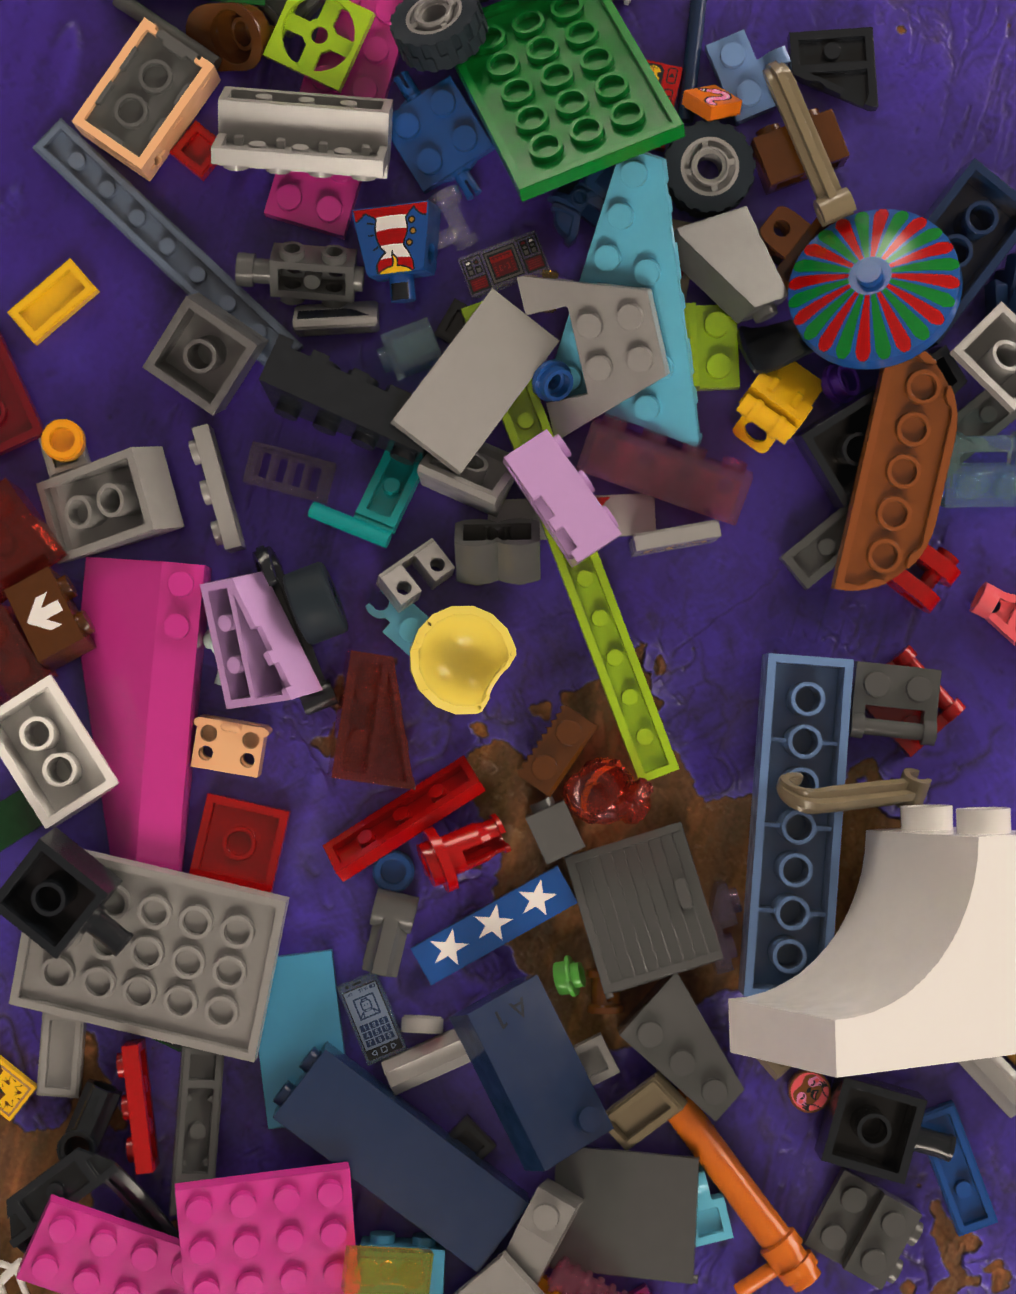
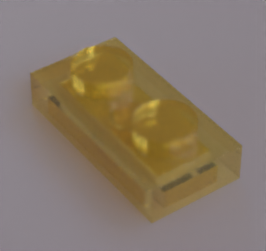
[341,1245,434,1294]

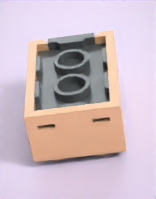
[72,17,221,182]

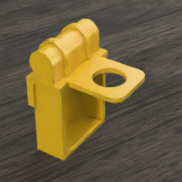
[732,361,822,454]

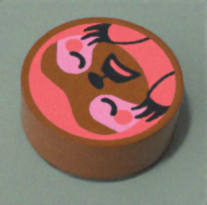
[787,1069,831,1113]

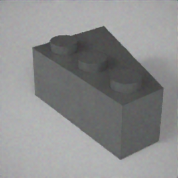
[617,974,744,1121]

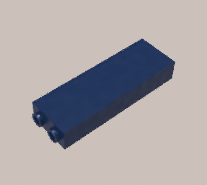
[273,1041,529,1272]

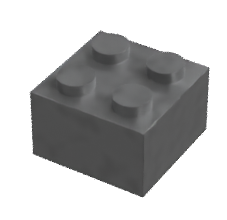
[142,293,269,415]

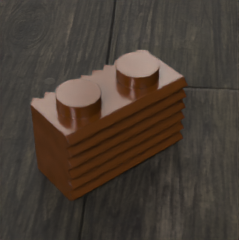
[517,705,598,797]

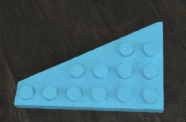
[550,152,703,447]

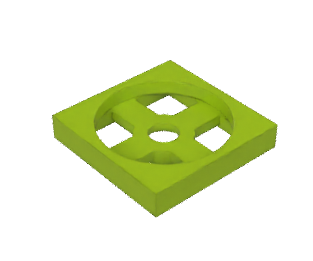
[263,0,376,93]

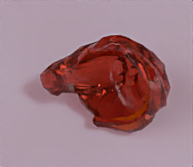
[562,757,654,825]

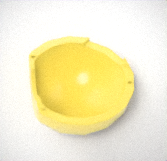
[410,606,517,715]

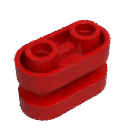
[886,544,961,614]

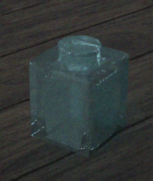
[377,317,442,381]

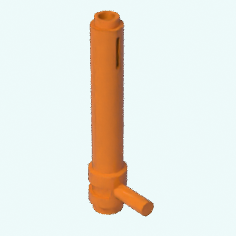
[668,1088,821,1294]

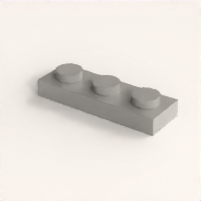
[188,424,247,553]

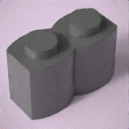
[454,518,541,586]

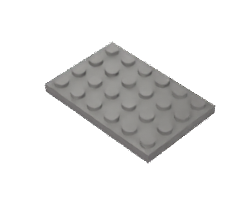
[9,849,290,1063]

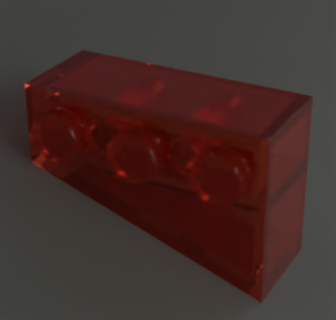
[327,650,416,790]

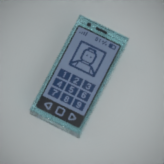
[336,972,408,1066]

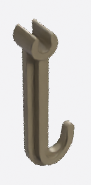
[762,60,857,227]
[776,768,932,814]

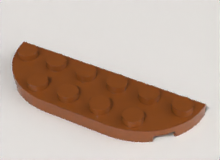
[831,351,958,591]

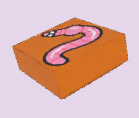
[682,84,743,122]

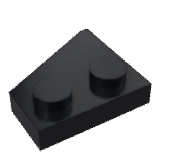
[787,27,878,112]

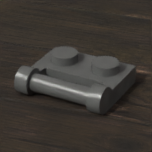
[849,661,942,746]

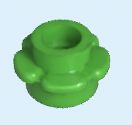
[553,955,586,997]

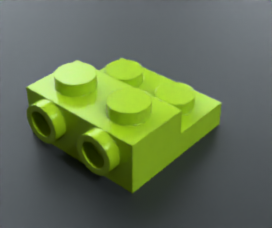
[684,302,740,391]

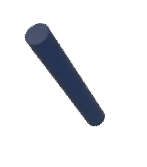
[677,0,707,123]

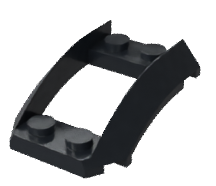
[6,1147,179,1254]

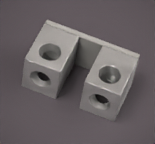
[376,538,455,613]

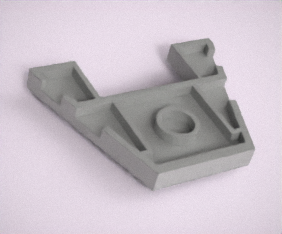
[517,275,670,438]

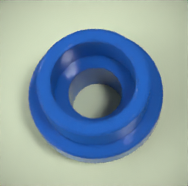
[532,359,573,402]

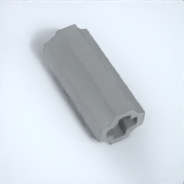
[381,1028,471,1095]
[958,1056,1016,1118]

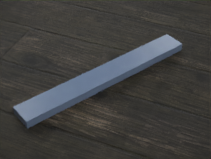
[32,118,304,367]

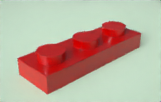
[116,1038,160,1175]

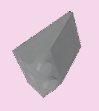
[36,446,184,564]

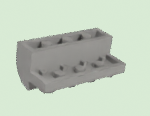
[211,86,393,181]

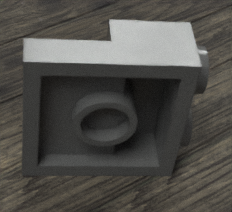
[803,1167,924,1290]

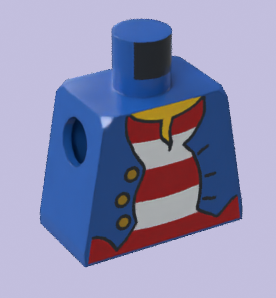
[352,200,441,303]

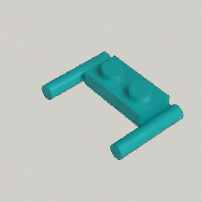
[308,450,420,548]

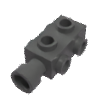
[235,241,365,309]

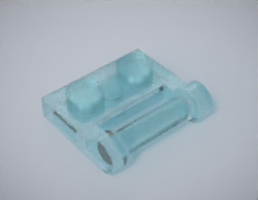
[940,431,1016,508]

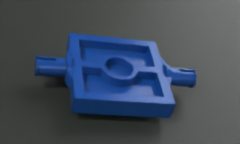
[392,71,495,200]

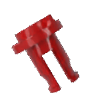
[416,813,511,893]

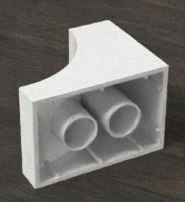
[728,804,1016,1078]

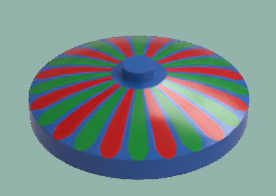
[788,209,963,370]

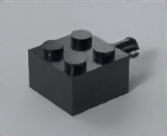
[0,827,134,959]
[814,1075,956,1184]

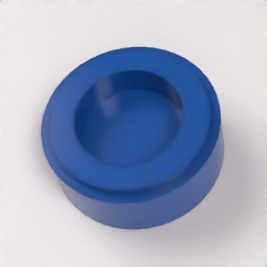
[372,850,415,892]

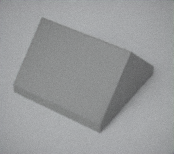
[949,301,1016,414]
[417,442,515,518]

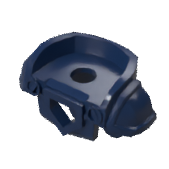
[546,165,616,248]

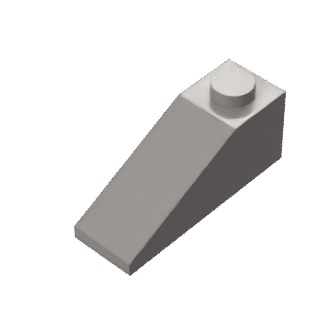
[506,1178,584,1285]

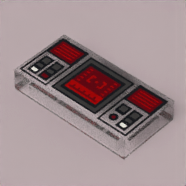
[457,230,550,300]

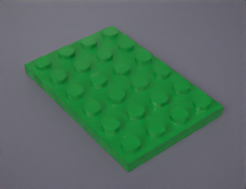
[454,0,686,202]

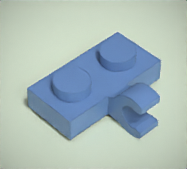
[705,29,791,126]

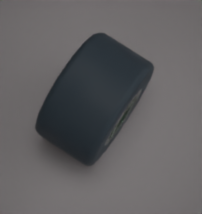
[283,562,348,645]

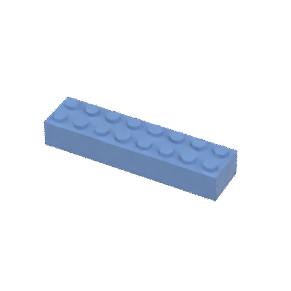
[738,653,854,997]

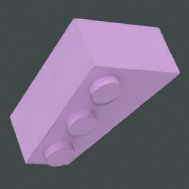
[502,429,622,568]
[200,571,323,709]

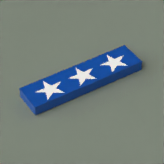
[410,865,578,985]

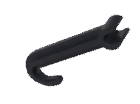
[252,545,338,715]

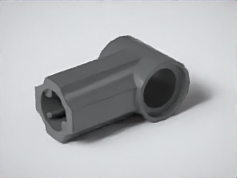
[362,888,419,978]

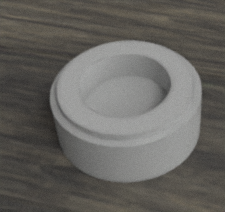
[401,1015,444,1034]

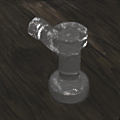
[427,185,479,251]

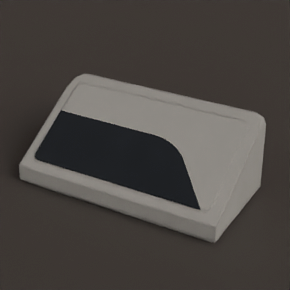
[292,301,380,337]

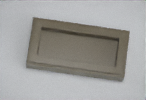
[605,1070,688,1150]

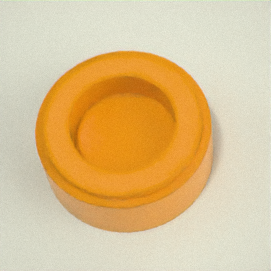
[41,419,86,463]

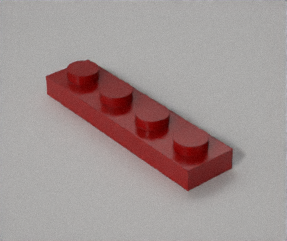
[322,755,486,882]

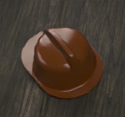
[185,2,276,72]

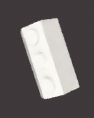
[0,675,120,829]

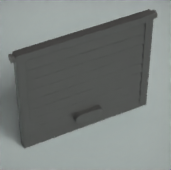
[565,822,724,999]
[549,1146,700,1284]

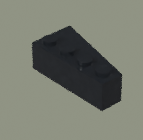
[259,334,428,466]
[792,345,968,508]

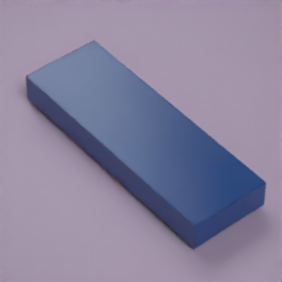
[921,1100,998,1237]

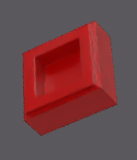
[170,120,217,182]

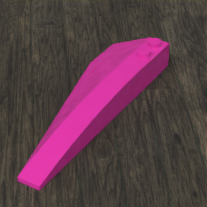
[80,557,212,872]

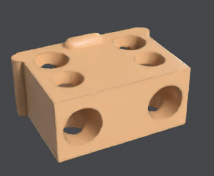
[190,714,273,778]

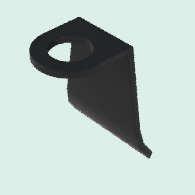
[737,319,834,373]

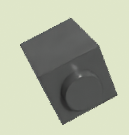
[525,795,585,864]

